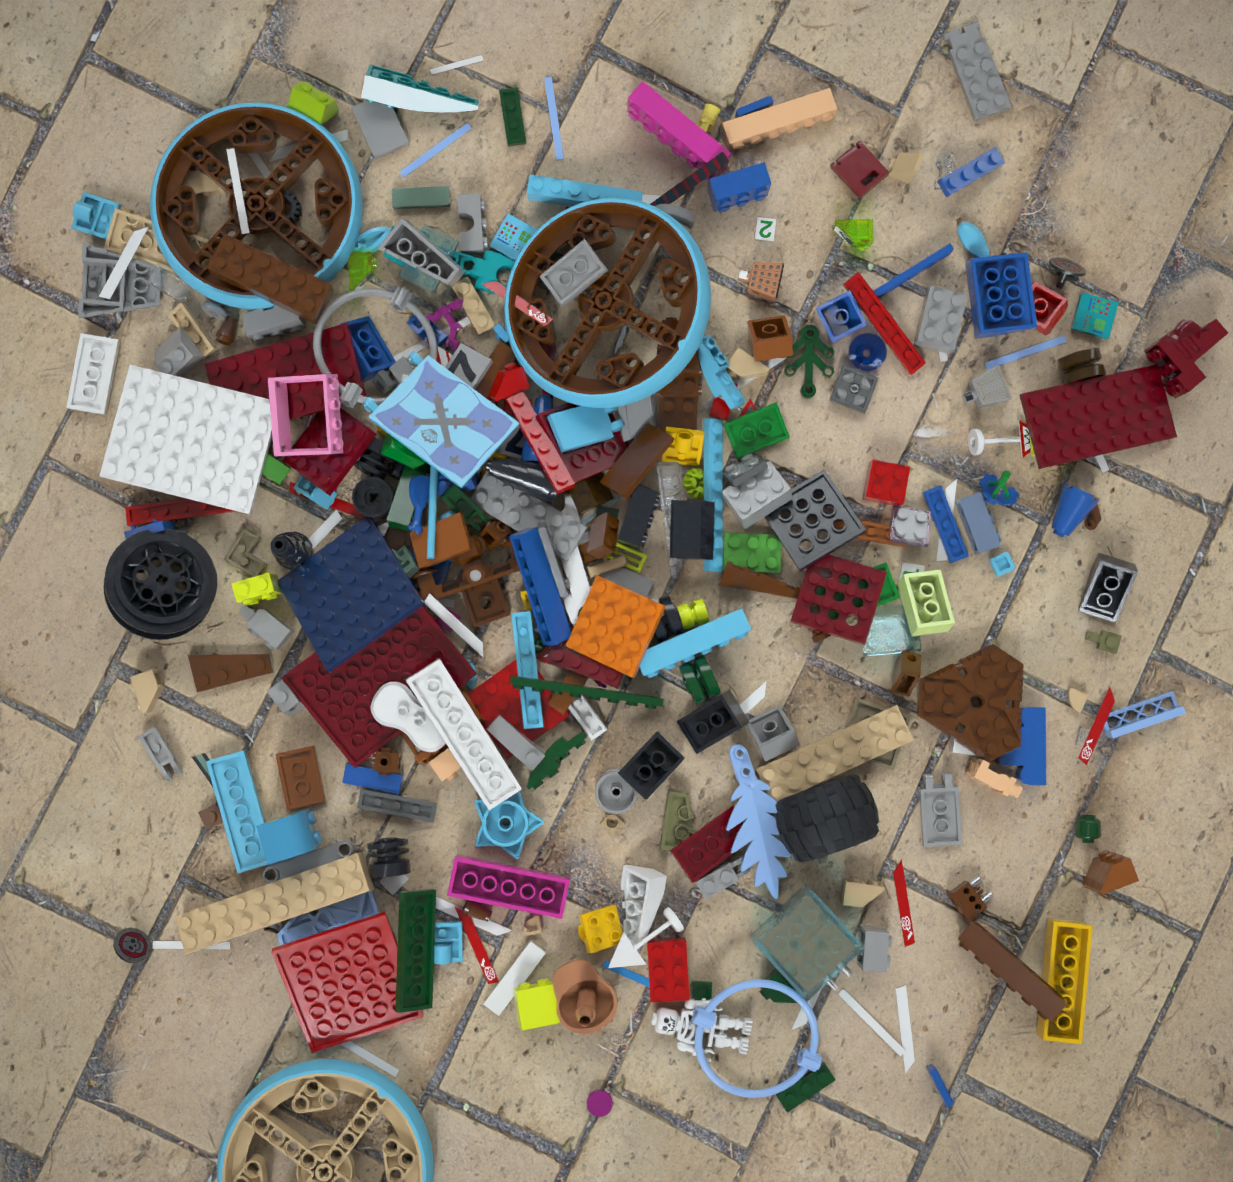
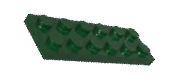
[395,889,436,1013]

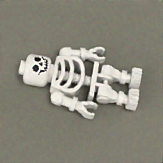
[651,998,753,1062]

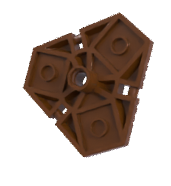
[917,644,1024,762]

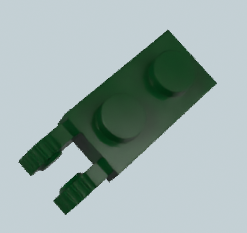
[440,483,490,532]

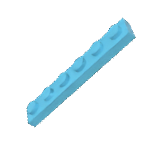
[511,611,544,729]

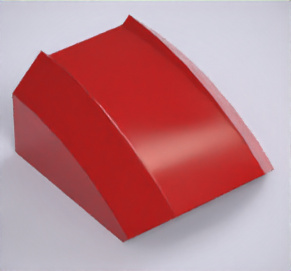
[1032,281,1068,336]

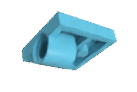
[71,192,122,240]
[434,921,463,964]

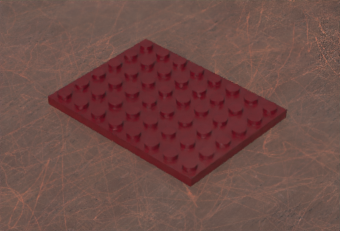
[282,606,477,768]

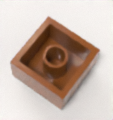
[747,315,793,361]

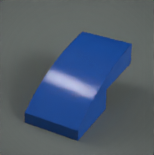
[407,313,448,347]

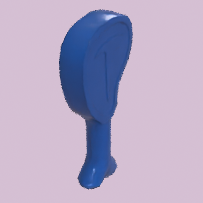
[408,475,430,535]

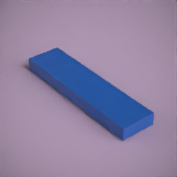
[922,485,969,563]

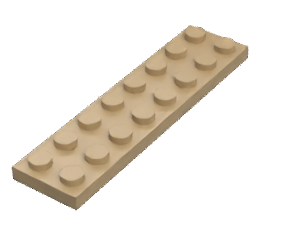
[756,704,914,802]

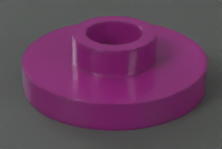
[587,1090,613,1117]

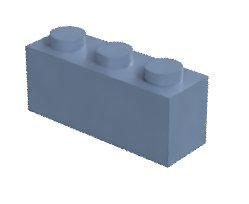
[955,492,1001,555]

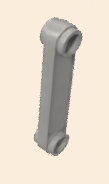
[263,840,355,883]

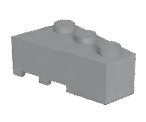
[242,305,307,342]

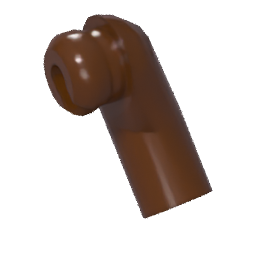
[1084,505,1102,530]

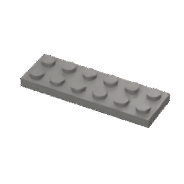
[470,471,587,561]

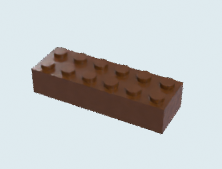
[207,234,334,324]

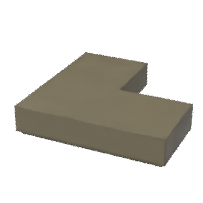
[224,527,268,577]

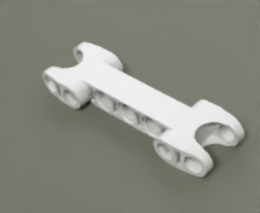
[561,493,592,627]

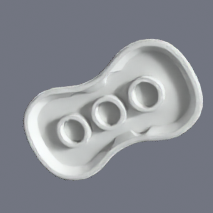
[371,681,446,752]

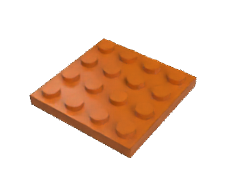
[566,575,666,678]

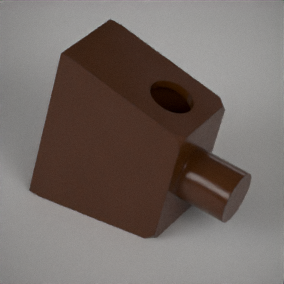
[891,647,921,696]

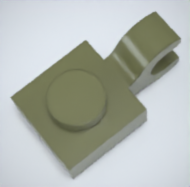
[1085,630,1122,654]

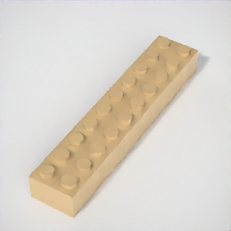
[175,852,375,955]

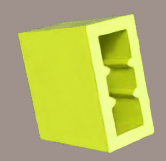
[231,573,282,606]
[513,978,560,1031]

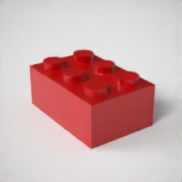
[647,937,690,1002]

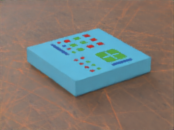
[489,214,537,261]

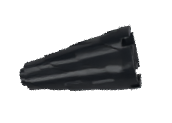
[485,457,557,504]
[270,531,313,570]

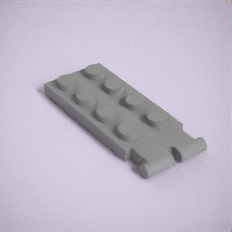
[942,21,1011,122]

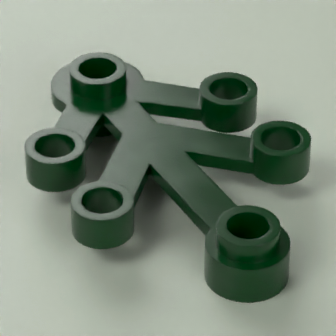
[784,325,835,399]

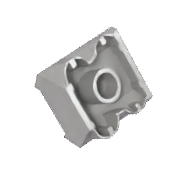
[616,395,658,442]

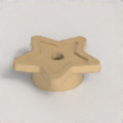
[600,811,625,835]

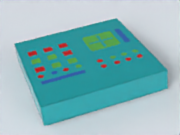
[1071,292,1119,340]

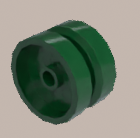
[678,655,721,704]

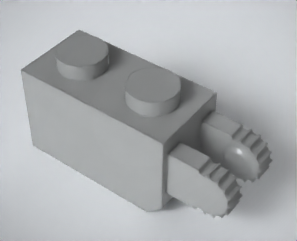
[239,606,294,650]
[695,856,751,899]

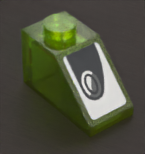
[832,219,874,250]
[348,251,378,292]

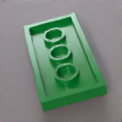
[814,562,900,620]

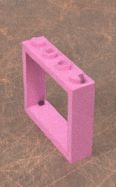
[268,374,343,456]

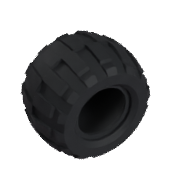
[775,774,879,863]

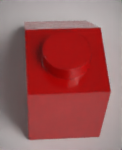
[488,363,530,402]

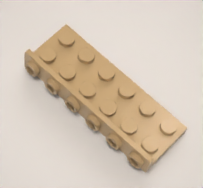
[104,207,218,273]

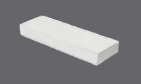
[568,695,607,741]

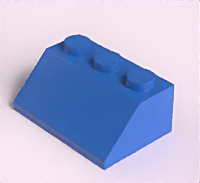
[340,316,396,382]

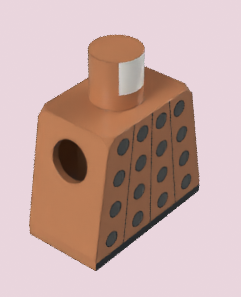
[738,262,785,303]

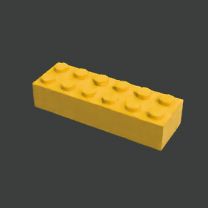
[1036,918,1093,1044]

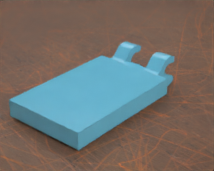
[547,406,624,453]

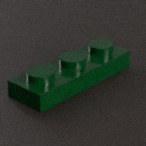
[776,1062,836,1113]

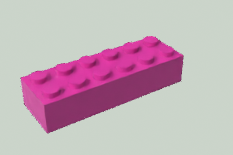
[627,81,731,181]
[447,854,571,919]

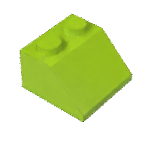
[287,81,339,125]

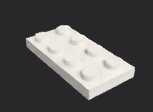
[66,333,120,415]

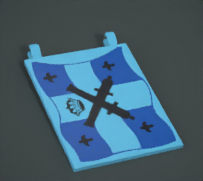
[364,351,520,489]

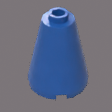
[1051,482,1100,537]

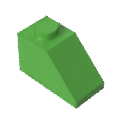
[262,453,291,485]

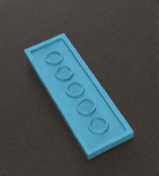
[206,750,267,873]

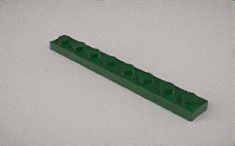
[508,675,664,709]

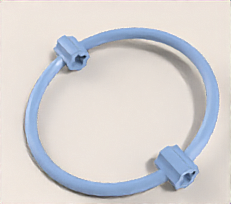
[691,979,822,1098]

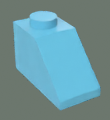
[293,475,338,510]

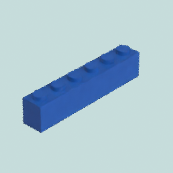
[509,527,571,645]

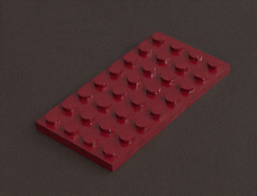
[204,323,367,420]
[1019,364,1177,469]

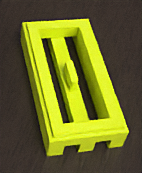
[606,542,647,573]

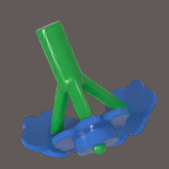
[979,470,1019,506]

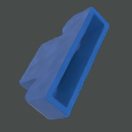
[995,707,1046,785]

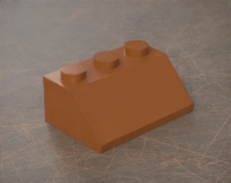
[1082,850,1139,895]

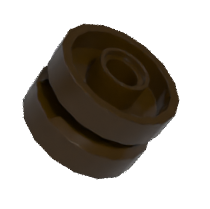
[1057,348,1106,384]

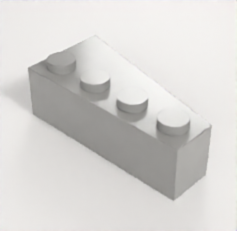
[378,218,466,286]

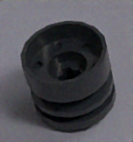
[354,437,394,480]
[352,477,395,518]
[367,837,411,878]

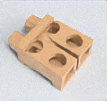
[965,757,1023,798]

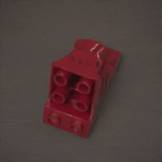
[1144,319,1228,399]

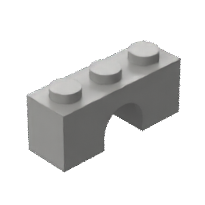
[457,193,488,256]

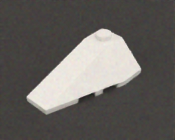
[621,865,667,952]

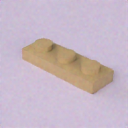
[451,277,495,336]
[168,303,217,361]

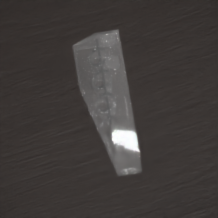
[655,462,687,580]

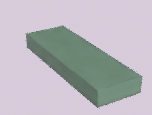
[392,186,450,209]

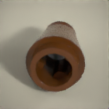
[216,316,238,346]
[462,900,492,922]

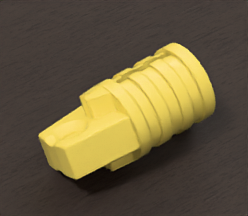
[697,104,721,133]

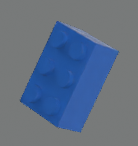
[707,162,771,212]

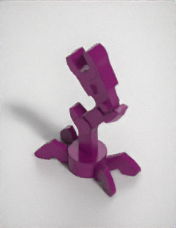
[426,299,475,353]

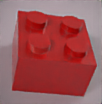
[862,459,910,507]

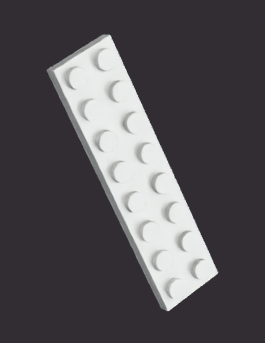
[406,659,522,810]

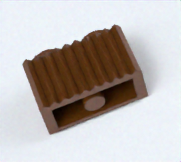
[587,512,620,559]

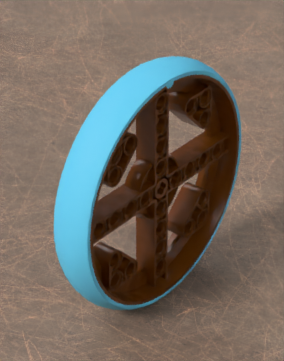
[150,102,363,310]
[504,198,711,408]

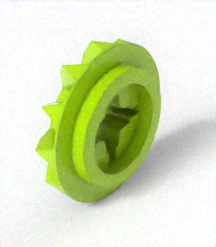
[684,468,704,499]

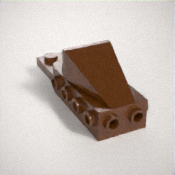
[656,317,702,432]

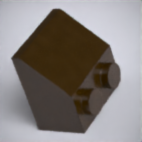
[568,472,614,515]

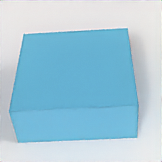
[989,551,1016,577]

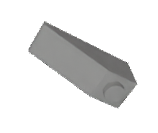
[487,714,545,771]

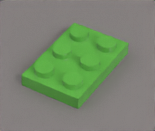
[723,532,781,574]

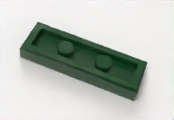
[499,87,526,147]

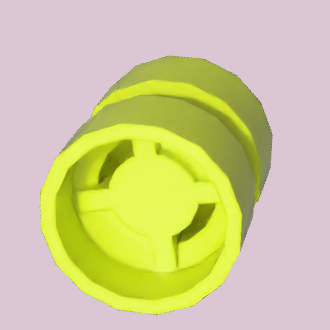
[676,599,710,630]

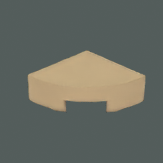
[1067,687,1088,713]
[523,914,543,936]

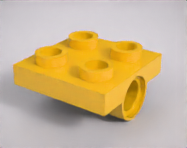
[662,426,704,466]
[578,904,623,953]

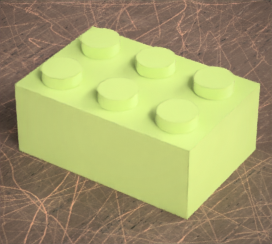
[898,570,955,636]

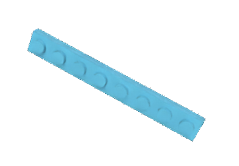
[704,418,723,572]

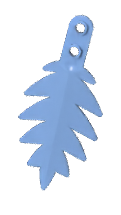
[726,744,791,899]

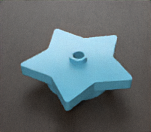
[474,791,544,859]

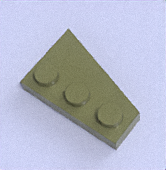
[659,791,694,850]

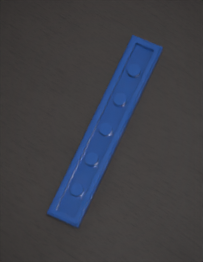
[858,243,954,310]

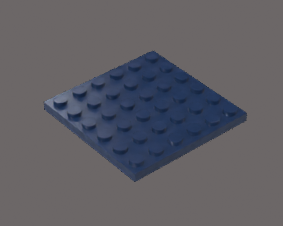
[278,517,425,672]

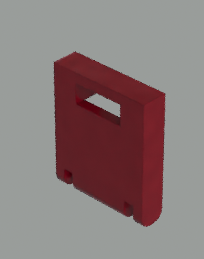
[830,141,889,199]

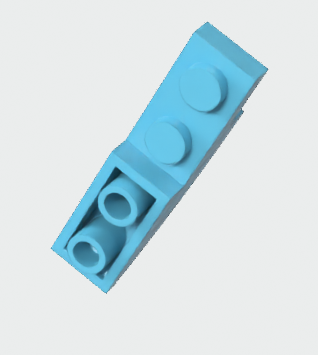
[697,334,746,410]

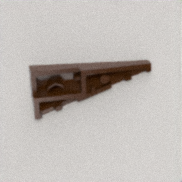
[718,561,801,599]

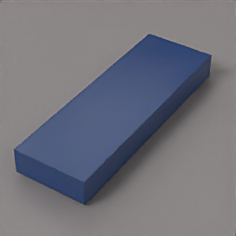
[342,764,403,794]

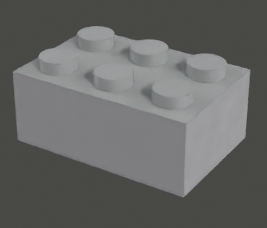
[913,286,968,354]
[722,461,793,529]

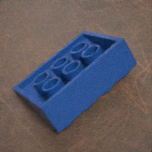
[965,252,1037,339]

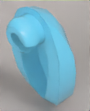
[957,222,990,258]
[353,227,391,255]

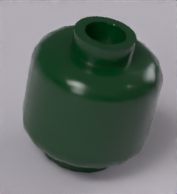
[1075,815,1101,843]

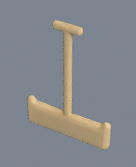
[586,524,628,578]

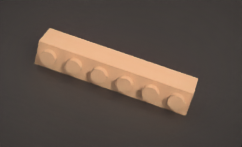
[721,88,837,150]

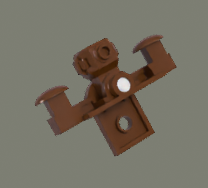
[410,535,520,628]

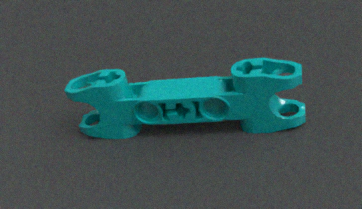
[383,226,515,294]

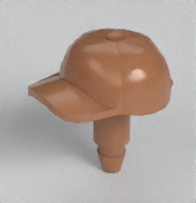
[553,959,618,1035]

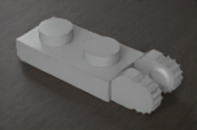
[138,726,183,781]

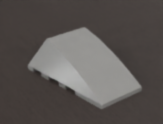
[78,242,161,318]

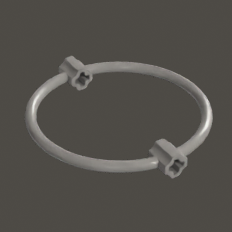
[313,287,437,408]

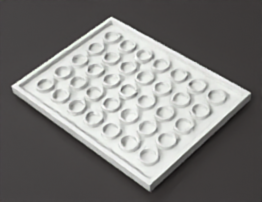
[100,365,272,515]

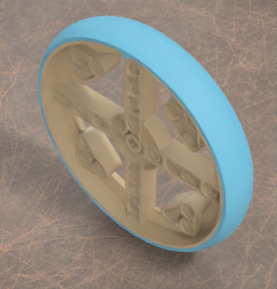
[217,1059,434,1182]

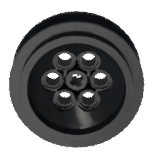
[103,529,217,640]

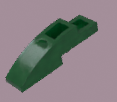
[526,731,587,790]

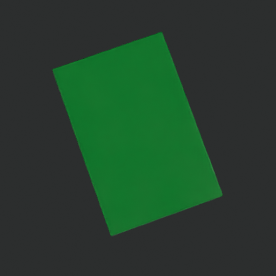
[723,402,790,459]

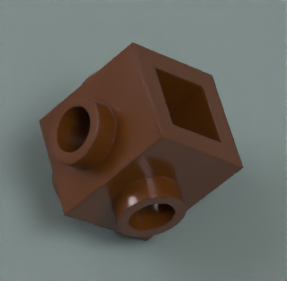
[478,519,512,551]
[371,747,402,776]

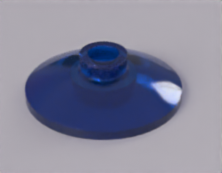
[848,333,887,371]

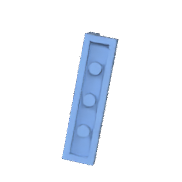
[1104,691,1186,738]

